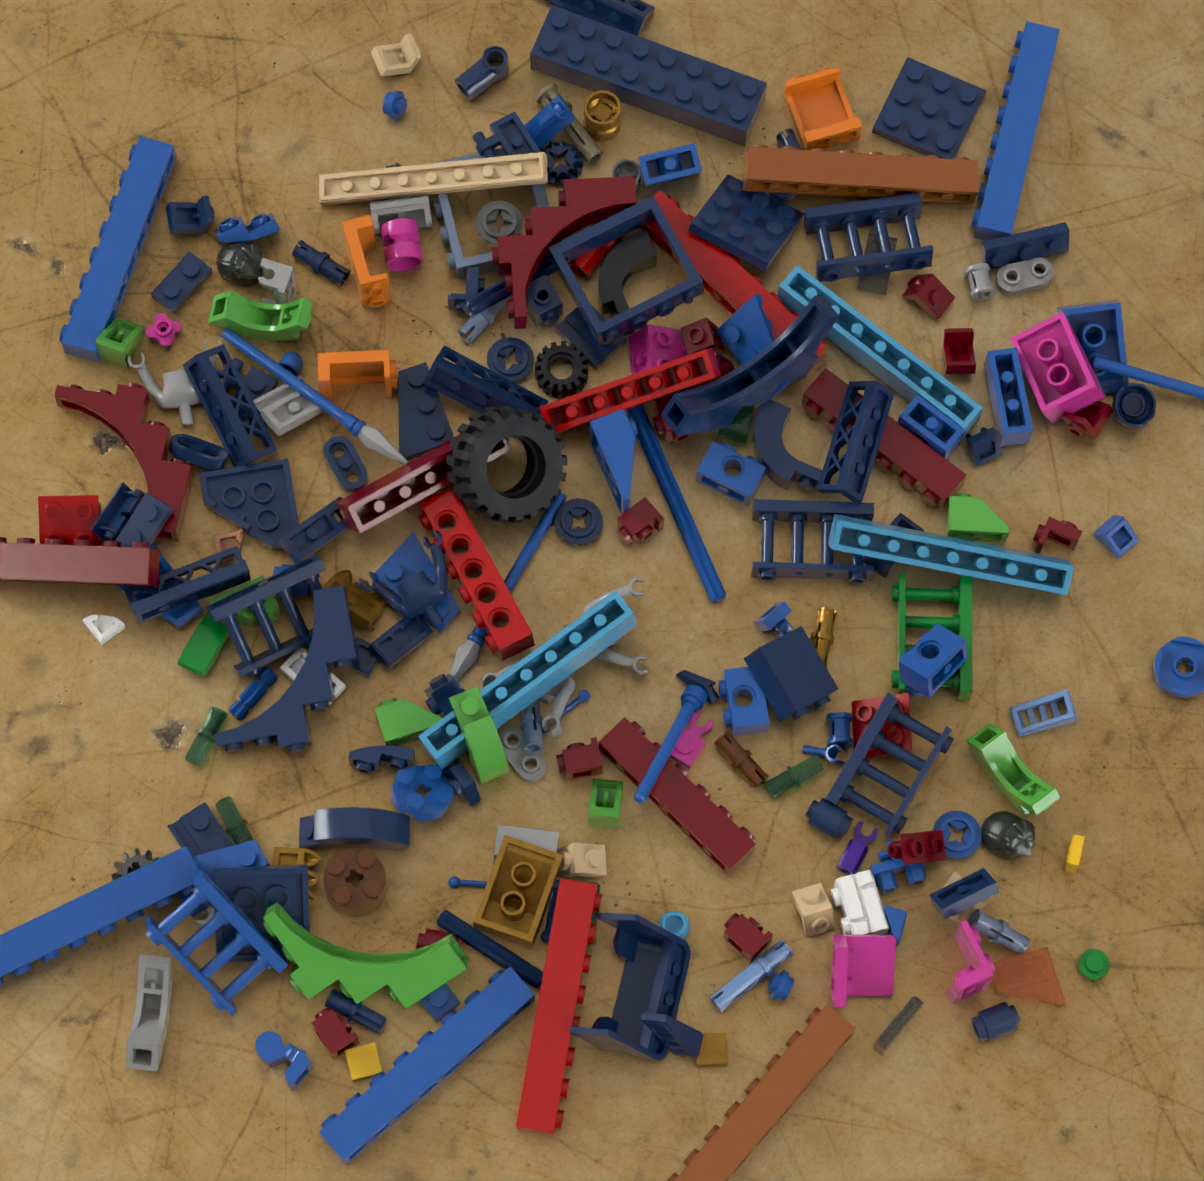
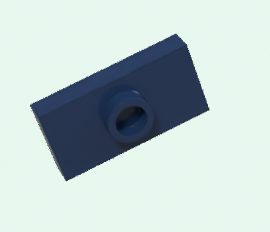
[368,615,434,670]

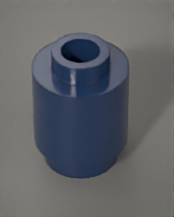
[805,798,853,840]
[971,1001,1020,1042]

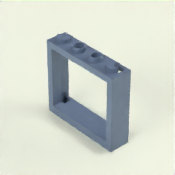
[433,148,550,280]

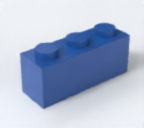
[984,347,1033,446]

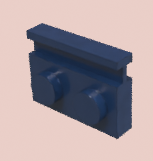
[555,305,627,370]
[168,802,234,856]

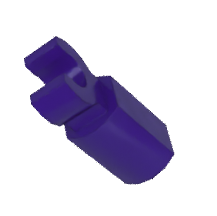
[836,821,878,875]

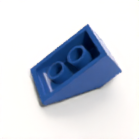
[1057,300,1129,394]
[590,409,638,515]

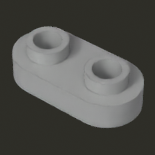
[995,257,1054,296]
[499,727,546,783]

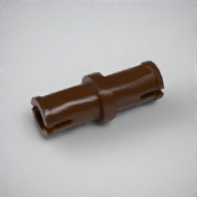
[714,730,769,789]

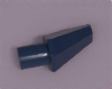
[676,670,720,705]

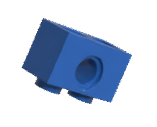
[637,143,702,188]
[898,394,965,459]
[696,441,766,507]
[899,623,968,698]
[718,667,770,736]

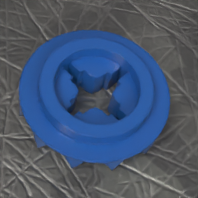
[933,811,982,860]

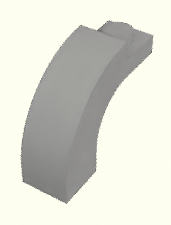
[126,954,173,1071]

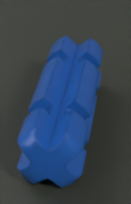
[229,667,277,720]

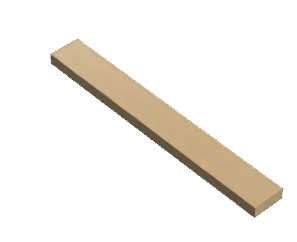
[319,152,548,205]

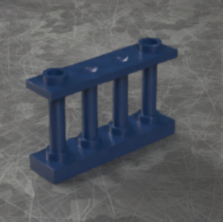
[804,192,933,282]
[751,499,874,584]
[206,555,326,677]
[825,692,954,837]

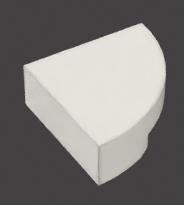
[82,614,126,645]

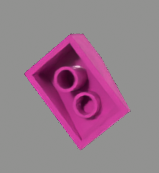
[1010,312,1105,424]

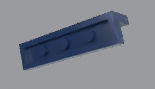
[546,0,655,37]
[183,344,277,467]
[423,345,549,416]
[817,381,894,502]
[124,546,251,624]

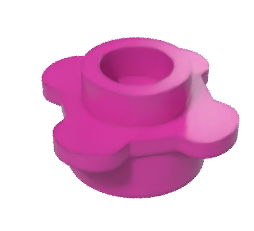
[146,313,181,347]

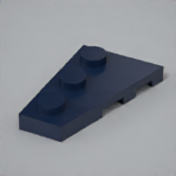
[398,362,454,463]

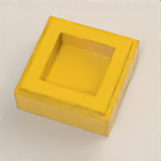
[1063,834,1085,873]
[345,1042,383,1082]

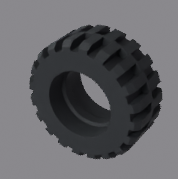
[446,405,567,523]

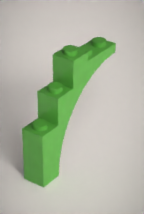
[263,902,469,1009]

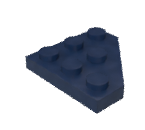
[199,458,299,550]

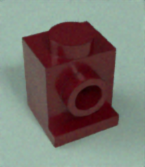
[616,497,664,545]
[556,737,603,781]
[723,913,773,963]
[311,1007,360,1060]

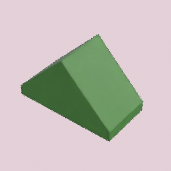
[95,317,144,368]
[588,778,623,828]

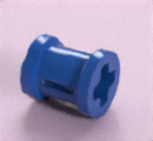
[826,712,854,749]

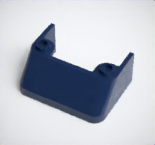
[569,913,691,1060]

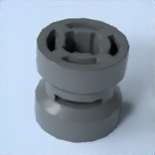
[612,159,641,194]

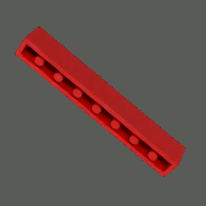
[639,190,826,380]
[516,878,602,1135]

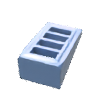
[1009,689,1079,737]

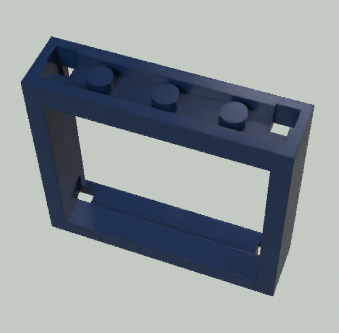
[548,196,704,345]

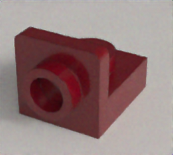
[680,317,726,355]

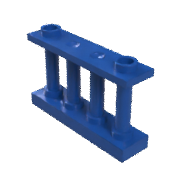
[145,869,288,1016]

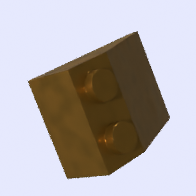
[473,835,563,948]

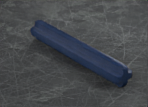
[463,255,557,316]
[437,910,543,988]

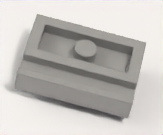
[253,375,324,436]

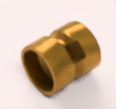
[583,90,621,142]

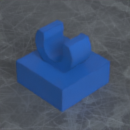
[754,602,793,637]

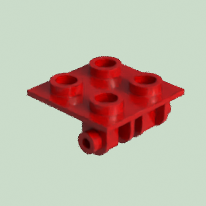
[38,495,101,546]
[852,693,912,759]

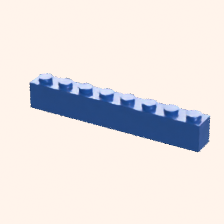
[971,21,1060,240]
[59,136,176,363]
[0,845,201,984]
[319,967,535,1166]

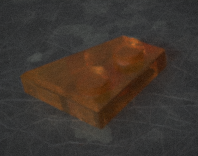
[992,947,1066,1007]

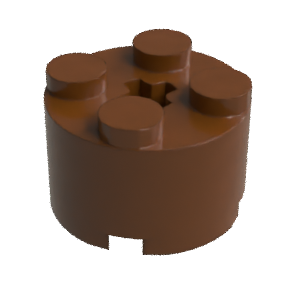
[323,848,387,917]

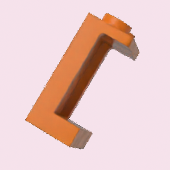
[783,67,862,150]
[342,215,391,308]
[317,350,398,402]

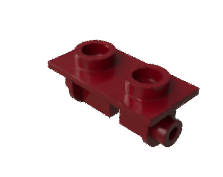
[887,830,946,865]

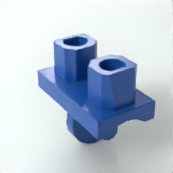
[870,840,926,894]

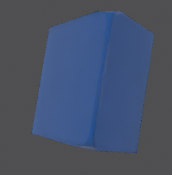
[1093,515,1140,559]
[883,906,907,947]

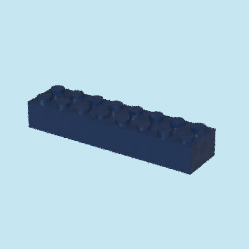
[530,5,767,146]

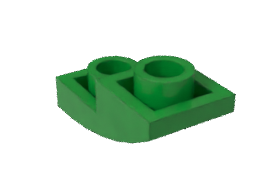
[178,612,230,677]

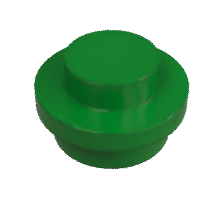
[1078,949,1110,980]

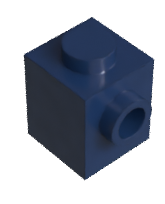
[526,275,563,327]
[424,674,465,718]

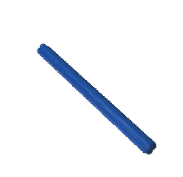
[626,405,726,603]

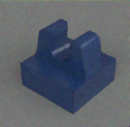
[965,427,1002,467]

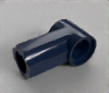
[455,46,509,101]

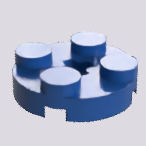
[1153,637,1204,698]
[391,764,453,822]

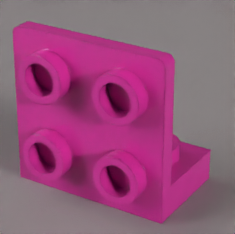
[628,324,700,389]
[948,920,995,1004]
[831,934,896,1007]

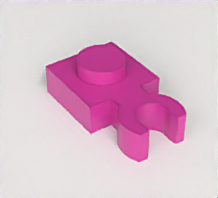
[669,712,713,770]

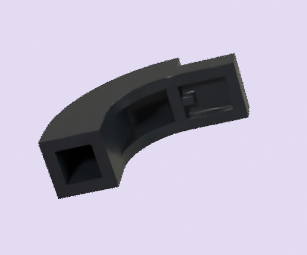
[598,230,657,336]

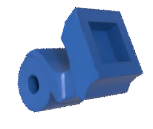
[255,1031,313,1091]

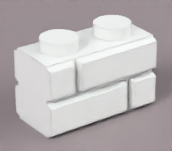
[831,870,889,935]

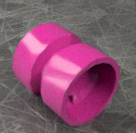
[380,218,423,272]

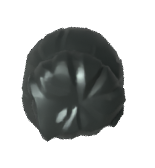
[216,242,264,287]
[981,811,1035,861]

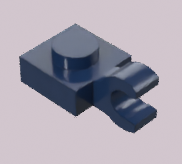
[436,758,481,806]

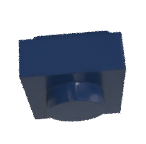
[165,196,214,234]
[448,267,485,314]

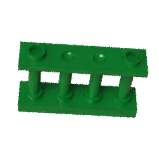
[891,574,973,701]

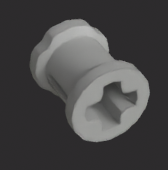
[964,263,996,301]

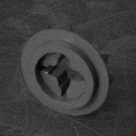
[476,201,523,245]

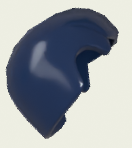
[1111,383,1156,428]

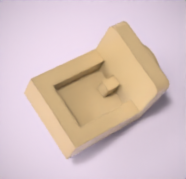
[371,34,421,77]
[558,842,607,879]
[792,883,835,937]

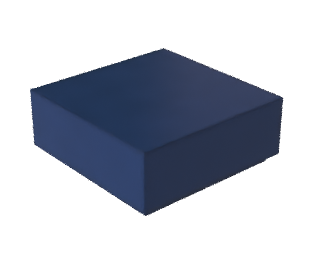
[348,636,380,679]

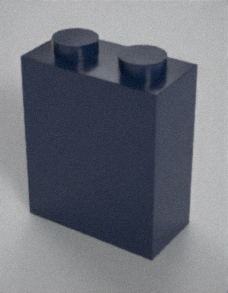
[744,626,839,721]

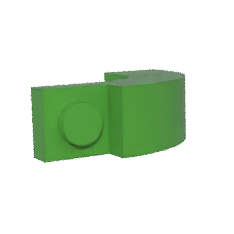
[208,291,313,341]
[448,686,509,785]
[966,723,1060,816]

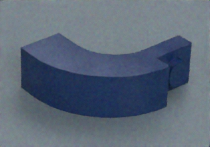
[753,399,823,492]
[299,807,410,851]

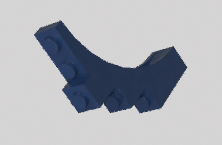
[661,295,839,436]
[214,585,359,753]

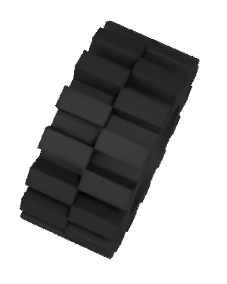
[535,341,588,399]

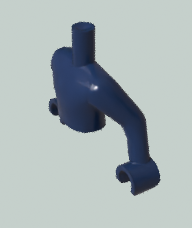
[358,530,448,628]

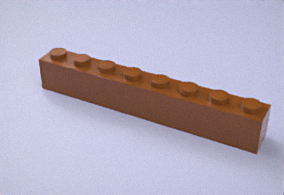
[743,145,979,204]
[667,1004,856,1181]

